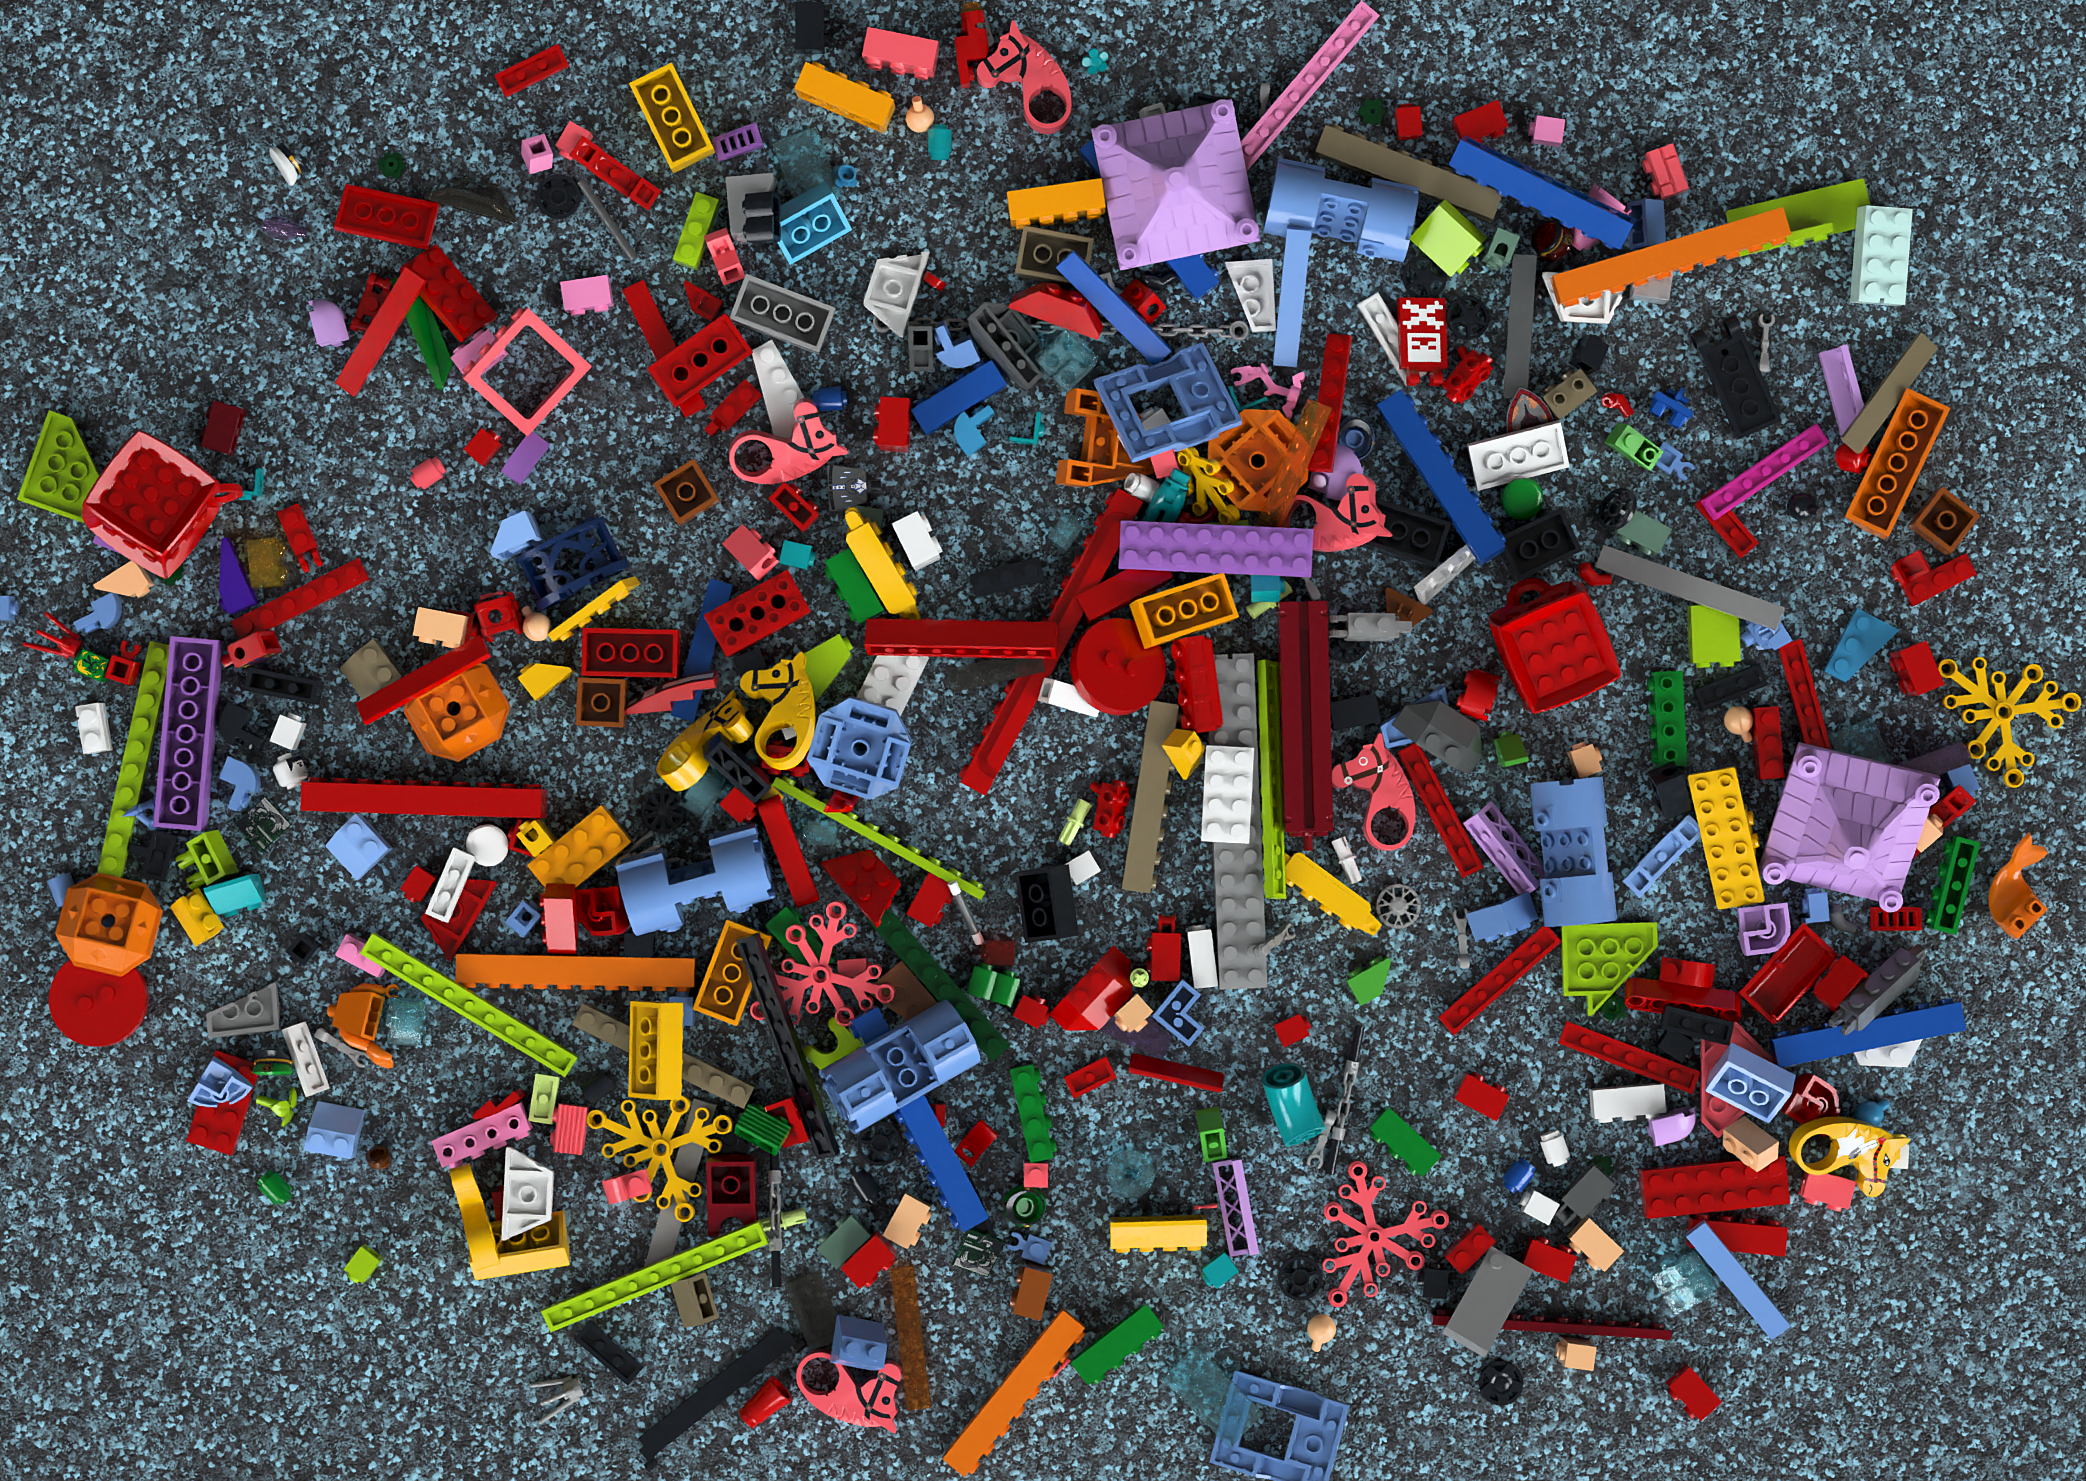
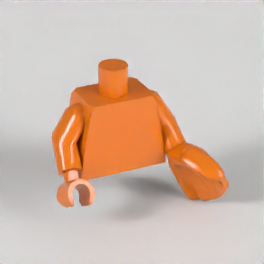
[327,983,400,1069]

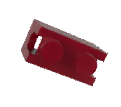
[200,401,246,456]

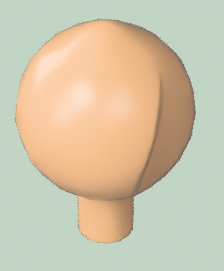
[906,96,934,133]
[521,606,552,641]
[1724,706,1753,743]
[1307,1314,1336,1352]

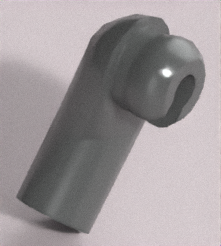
[1829,904,1857,934]

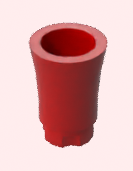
[738,1376,793,1428]

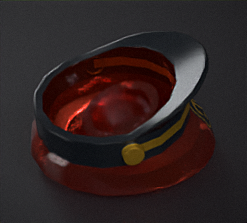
[1531,219,1574,261]

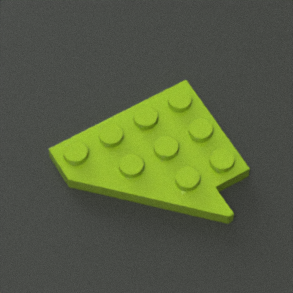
[17,410,100,523]
[1561,922,1658,1016]

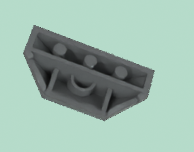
[967,302,1044,390]
[1392,700,1483,775]

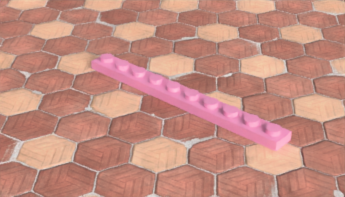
[1241,0,1380,172]

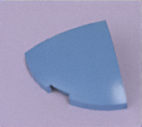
[187,1056,253,1107]

